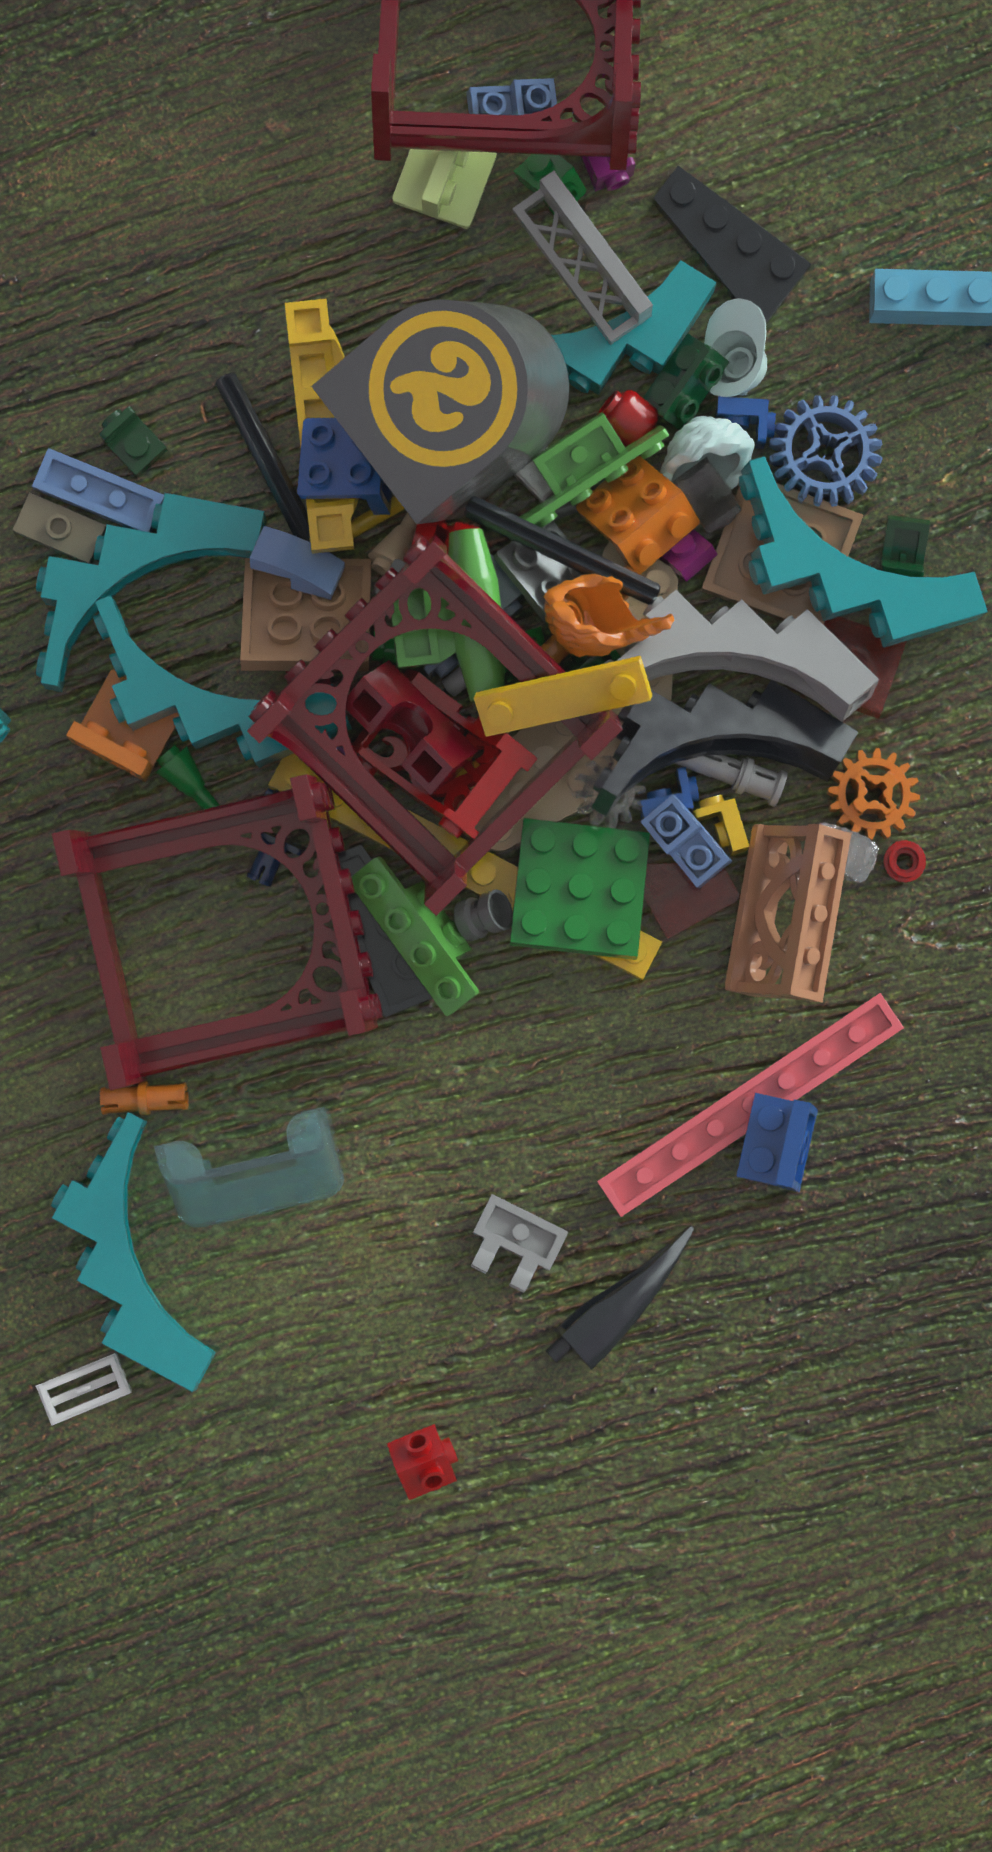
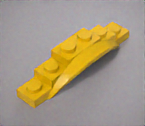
[285,299,359,554]

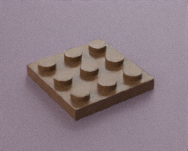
[701,483,863,624]
[240,558,372,671]

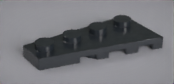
[653,166,811,325]
[339,845,433,1018]

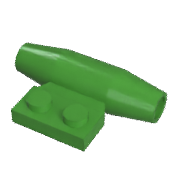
[391,528,506,703]

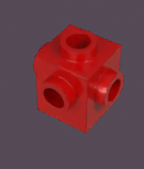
[386,1424,459,1500]

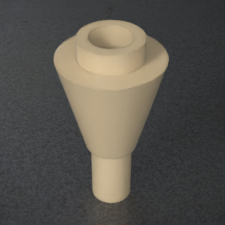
[368,512,417,576]

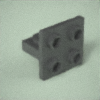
[494,521,584,628]

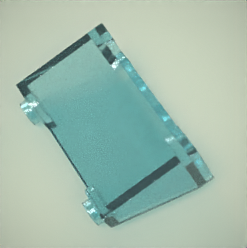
[154,1107,344,1227]

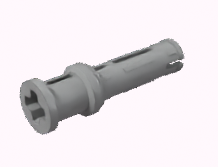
[675,755,788,807]

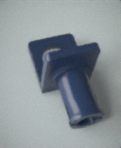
[246,787,307,887]

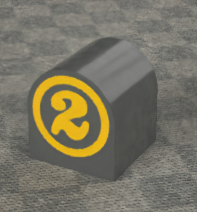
[311,300,569,524]

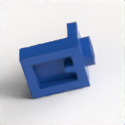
[715,396,776,449]
[639,767,699,820]

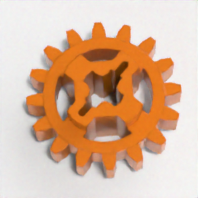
[827,748,920,841]

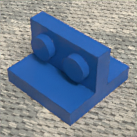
[736,1093,818,1192]

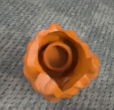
[543,574,675,657]

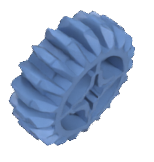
[769,395,882,507]

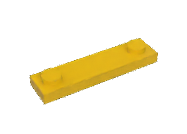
[474,656,652,737]

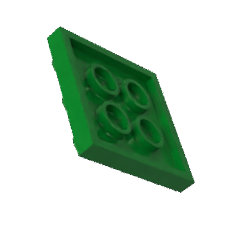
[509,818,650,960]

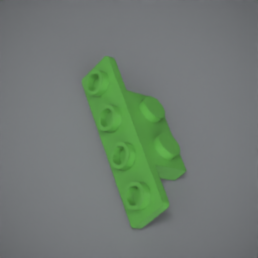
[520,413,669,528]
[352,856,479,1016]

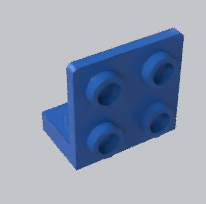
[297,417,392,515]

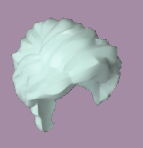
[660,416,755,503]

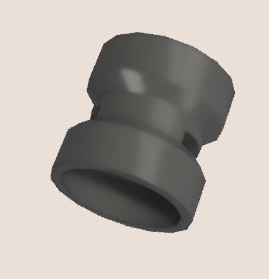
[454,889,513,941]

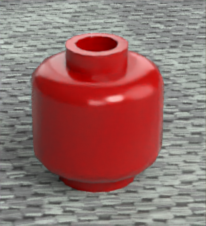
[596,390,659,447]

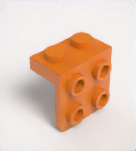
[576,456,701,575]

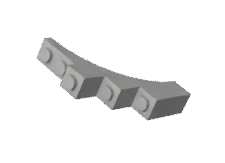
[604,590,879,722]

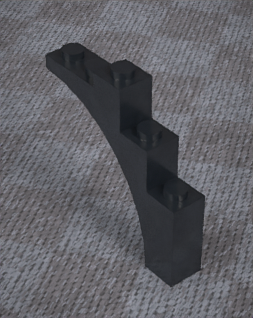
[591,680,858,816]

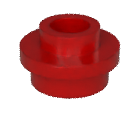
[883,840,926,883]

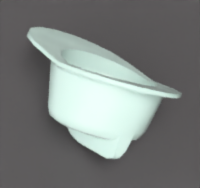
[704,298,767,397]

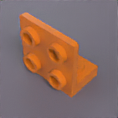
[66,670,179,782]

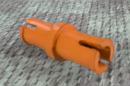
[100,1082,189,1116]

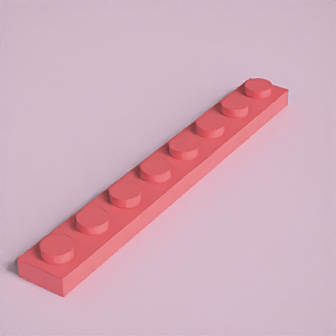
[597,993,904,1217]

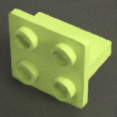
[392,149,497,229]

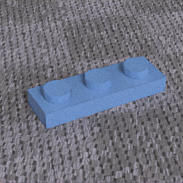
[32,448,164,532]

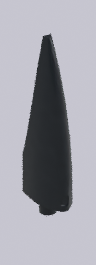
[545,1225,694,1370]

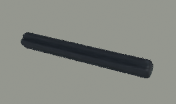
[216,372,311,543]
[464,496,661,605]

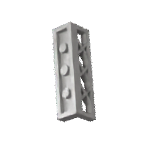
[512,170,653,345]

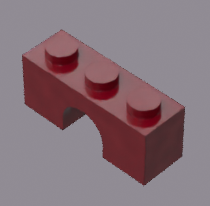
[346,660,478,795]

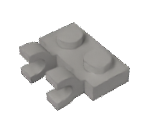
[471,1194,568,1293]

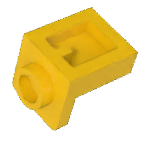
[692,795,750,856]

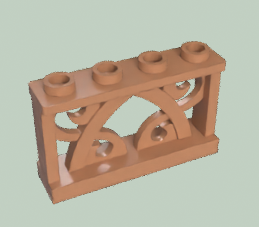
[725,824,851,1003]

